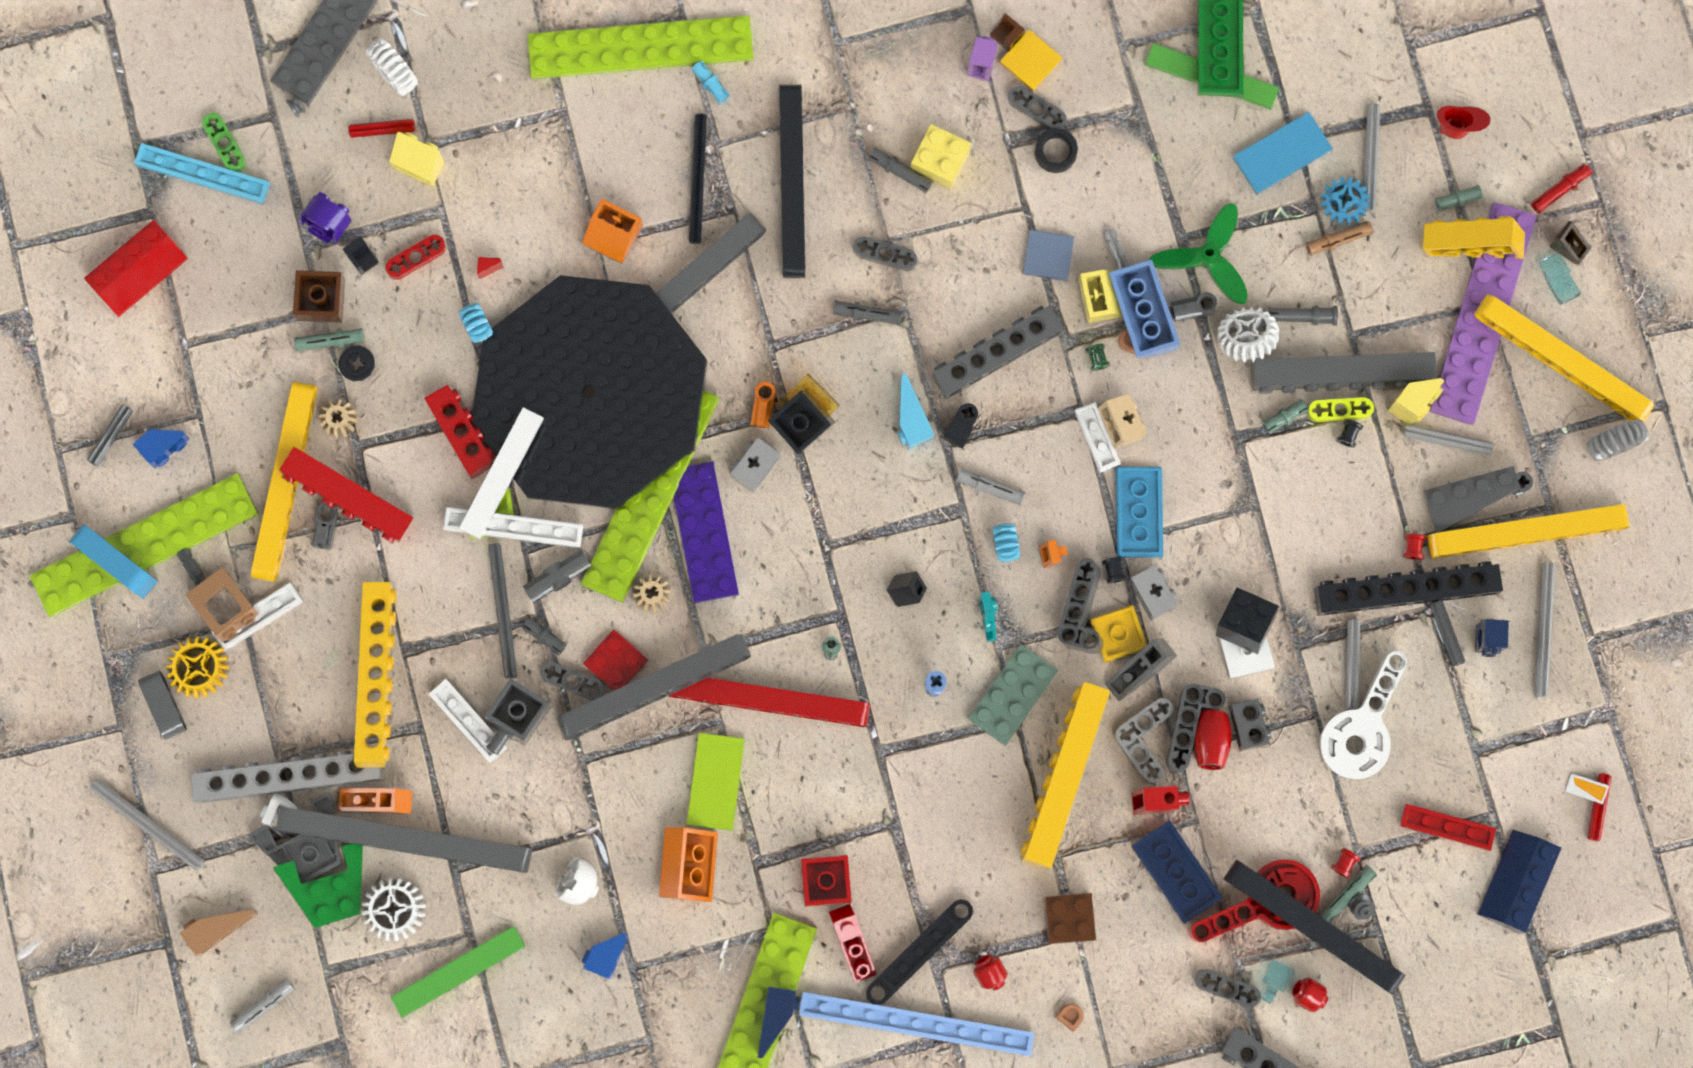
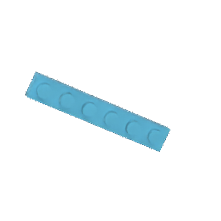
[134,143,271,205]

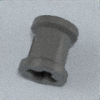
[1512,472,1533,496]

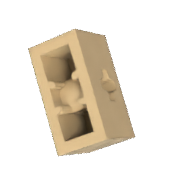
[1097,393,1147,449]

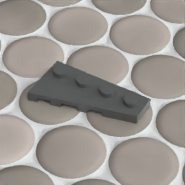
[1424,466,1520,533]

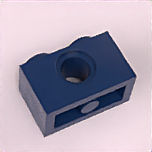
[1475,619,1509,657]

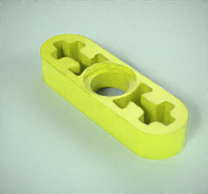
[1307,397,1374,422]

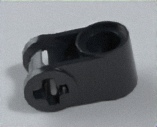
[942,403,978,449]

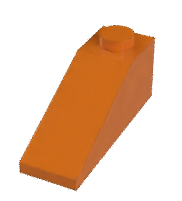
[338,788,412,814]

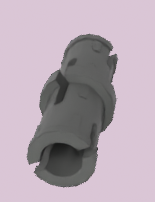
[522,617,567,656]

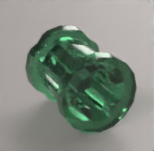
[1085,343,1110,371]

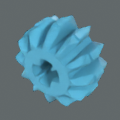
[459,303,493,343]
[993,523,1020,562]

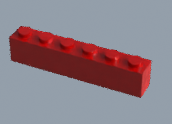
[279,447,414,544]

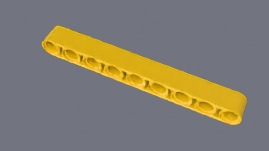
[1474,295,1654,423]
[251,381,317,582]
[1427,504,1630,559]

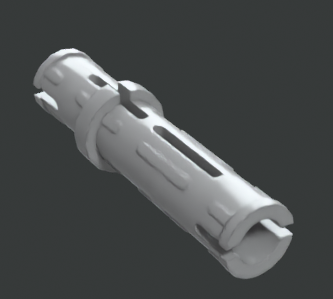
[956,468,1025,506]
[229,978,295,1034]

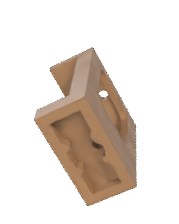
[185,567,259,642]

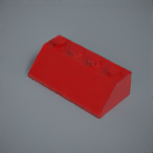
[84,219,188,317]

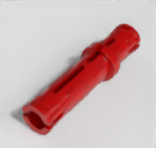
[1530,163,1592,214]

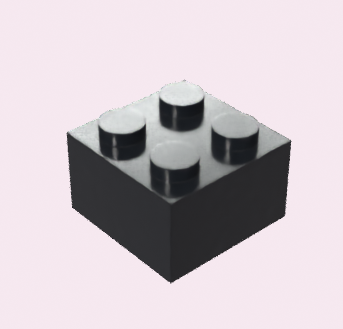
[768,388,835,454]
[1216,587,1279,654]

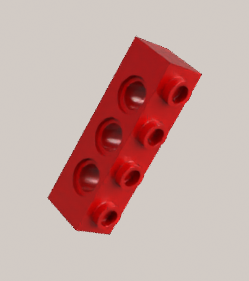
[424,385,496,480]

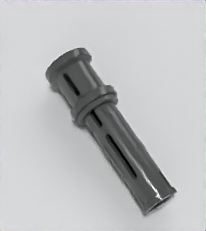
[1268,305,1338,326]

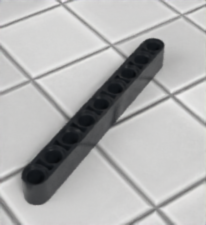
[779,84,805,278]
[1223,859,1406,995]

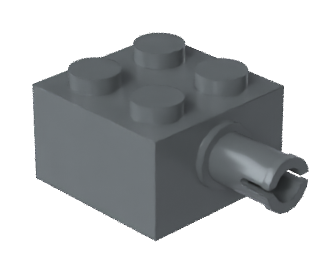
[484,678,550,755]

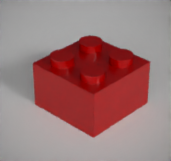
[801,855,852,907]

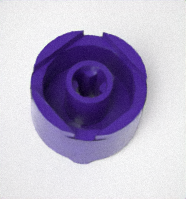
[298,192,351,244]

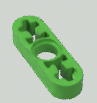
[202,113,246,172]

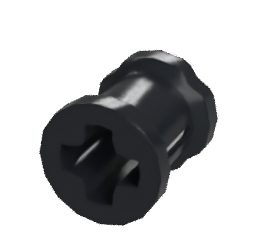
[1336,419,1363,448]
[1102,556,1127,584]

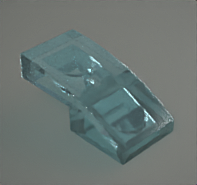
[1539,252,1581,305]

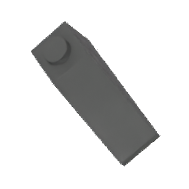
[1105,638,1177,701]

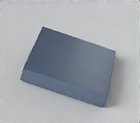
[1023,230,1074,281]

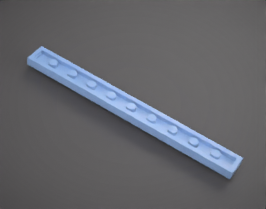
[799,992,1034,1056]

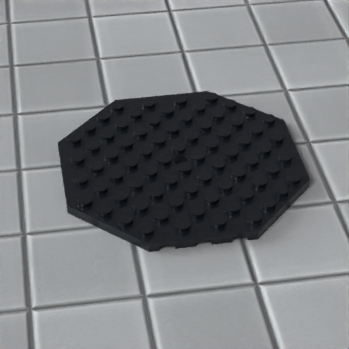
[471,275,708,510]

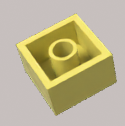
[911,124,971,189]

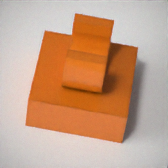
[1039,540,1068,568]

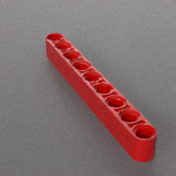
[667,678,870,727]

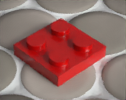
[583,629,648,691]

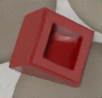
[477,257,503,279]

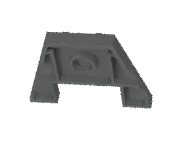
[248,792,342,884]

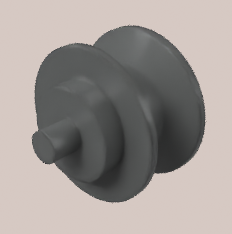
[1349,894,1375,920]

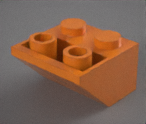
[582,199,643,264]

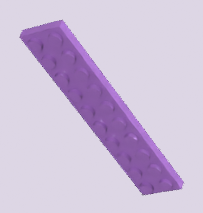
[1429,202,1537,426]

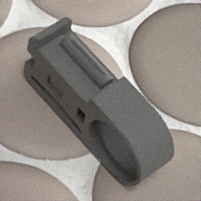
[310,503,339,550]

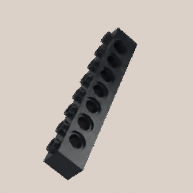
[1314,561,1503,616]

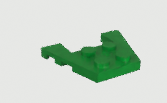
[273,844,363,928]

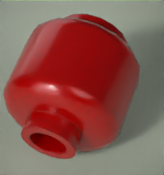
[973,954,1008,991]
[1292,977,1328,1012]

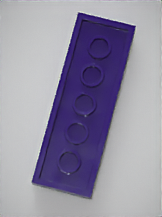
[674,461,739,604]

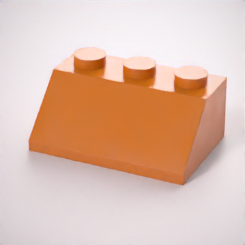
[659,827,718,902]

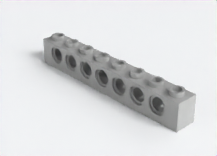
[191,751,383,804]

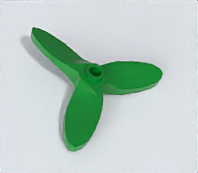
[1148,203,1248,304]

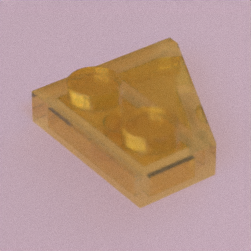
[777,373,840,415]

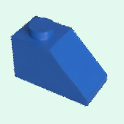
[581,934,629,980]

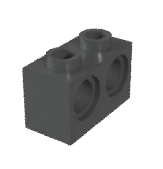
[1229,698,1272,752]

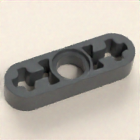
[1008,86,1067,129]
[853,236,917,271]
[541,662,605,700]
[1194,969,1261,1007]

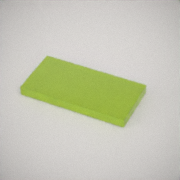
[687,733,745,831]

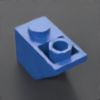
[132,429,189,468]

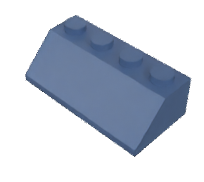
[1108,259,1180,358]

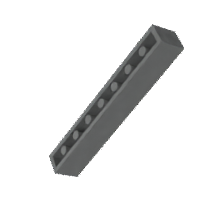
[1251,352,1437,394]

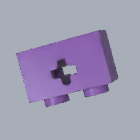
[967,36,998,81]

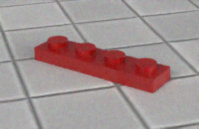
[1399,804,1496,851]

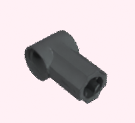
[1171,292,1217,322]

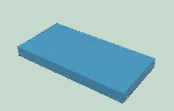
[1233,112,1333,195]
[1116,467,1163,558]

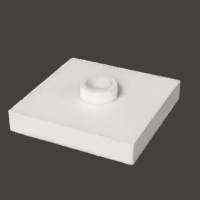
[1218,637,1275,679]

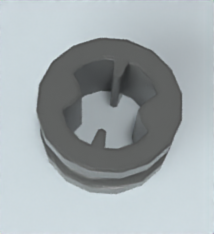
[286,95,306,118]

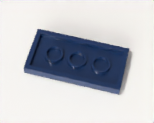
[1131,820,1222,924]

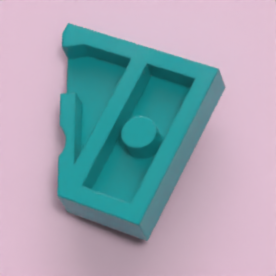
[978,591,998,643]

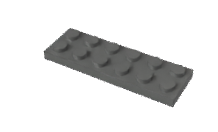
[270,0,378,105]

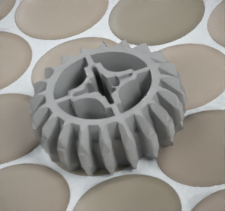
[1586,419,1649,461]

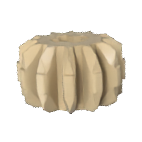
[318,399,358,438]
[633,574,672,614]

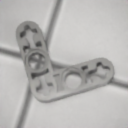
[1114,698,1173,784]

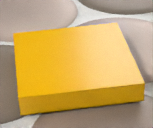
[999,30,1063,92]
[1089,605,1147,663]

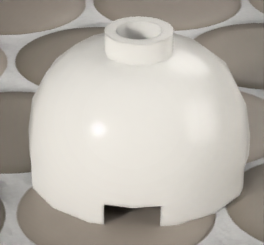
[555,857,599,905]

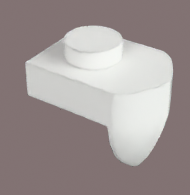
[260,793,298,827]

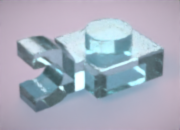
[1261,960,1295,1003]

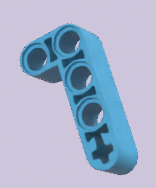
[69,523,158,600]

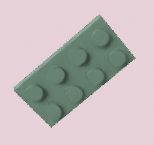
[968,644,1059,746]

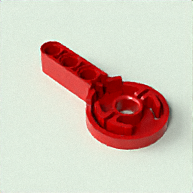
[1189,859,1320,943]

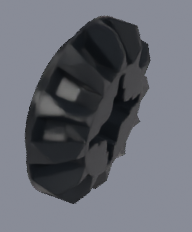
[338,346,375,382]

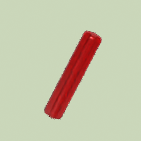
[348,119,415,138]
[1587,773,1612,842]

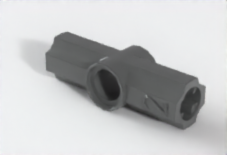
[523,550,592,604]

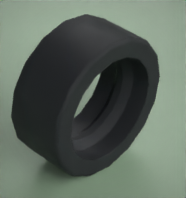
[1035,128,1078,173]

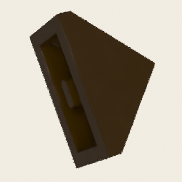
[1549,221,1591,265]

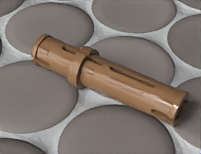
[1305,221,1373,256]

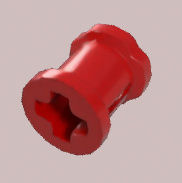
[1403,534,1426,560]
[1330,848,1360,879]

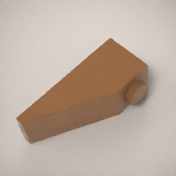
[180,910,257,956]

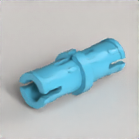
[691,61,730,104]

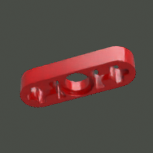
[385,234,446,280]

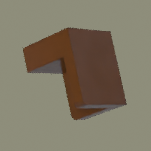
[990,13,1025,52]

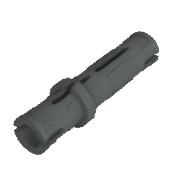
[868,147,933,194]
[833,300,902,326]

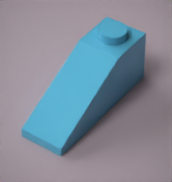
[897,373,934,449]

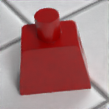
[1131,786,1190,815]

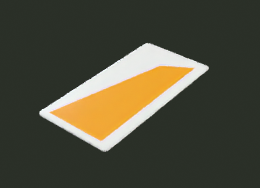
[1565,773,1609,804]

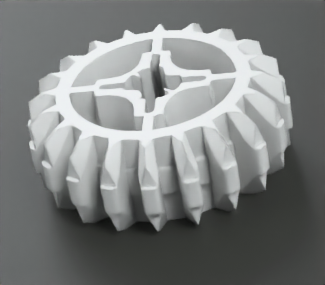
[366,39,418,96]
[1218,307,1279,363]
[362,878,426,941]

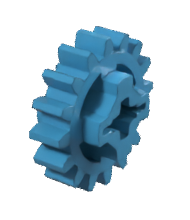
[1321,176,1370,226]

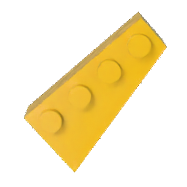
[1423,216,1525,259]

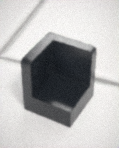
[342,236,379,276]
[887,571,927,607]

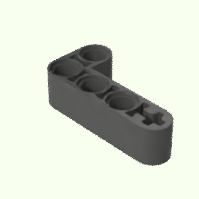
[1057,558,1104,654]
[1166,684,1226,774]

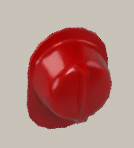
[1437,106,1491,139]

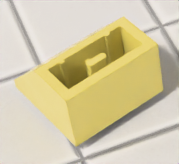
[389,132,444,187]
[1078,270,1123,324]
[1388,378,1444,425]

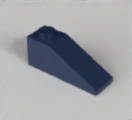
[757,987,800,1059]

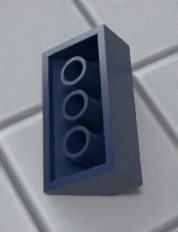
[1477,830,1562,934]

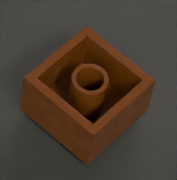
[293,270,345,323]
[1043,893,1096,945]

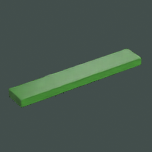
[1145,43,1279,110]
[391,926,526,1018]

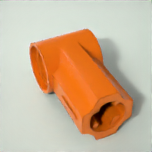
[750,382,776,429]

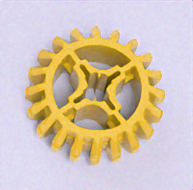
[165,636,229,699]

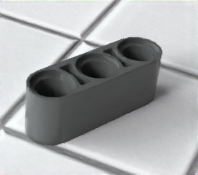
[138,670,187,740]

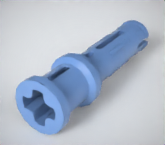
[925,671,947,697]

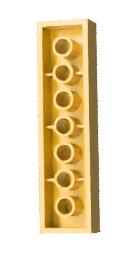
[1019,682,1110,870]

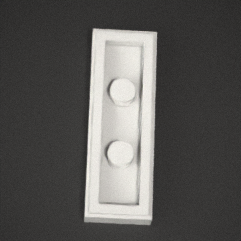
[1074,402,1121,473]

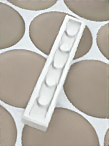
[459,408,544,540]
[443,507,584,548]

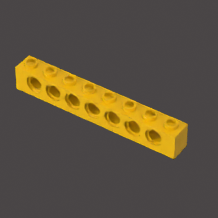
[354,582,397,768]

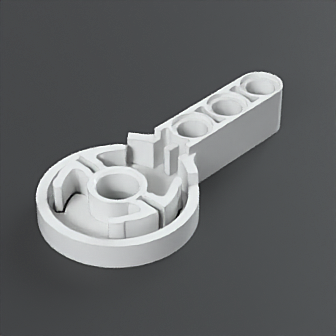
[1320,651,1407,779]

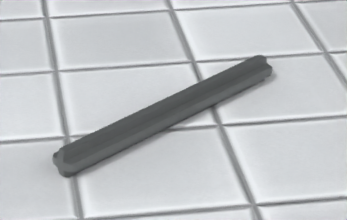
[488,543,517,679]

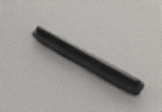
[689,113,707,244]

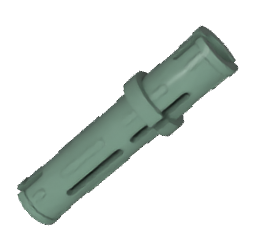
[294,328,365,352]
[822,636,841,660]
[1318,865,1377,923]

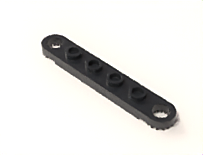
[866,899,973,1005]

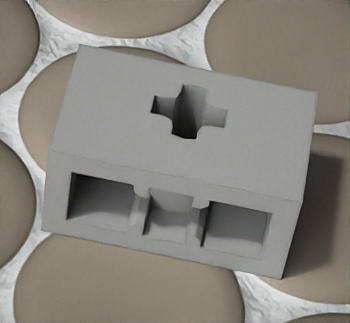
[730,438,780,493]
[1129,565,1178,621]

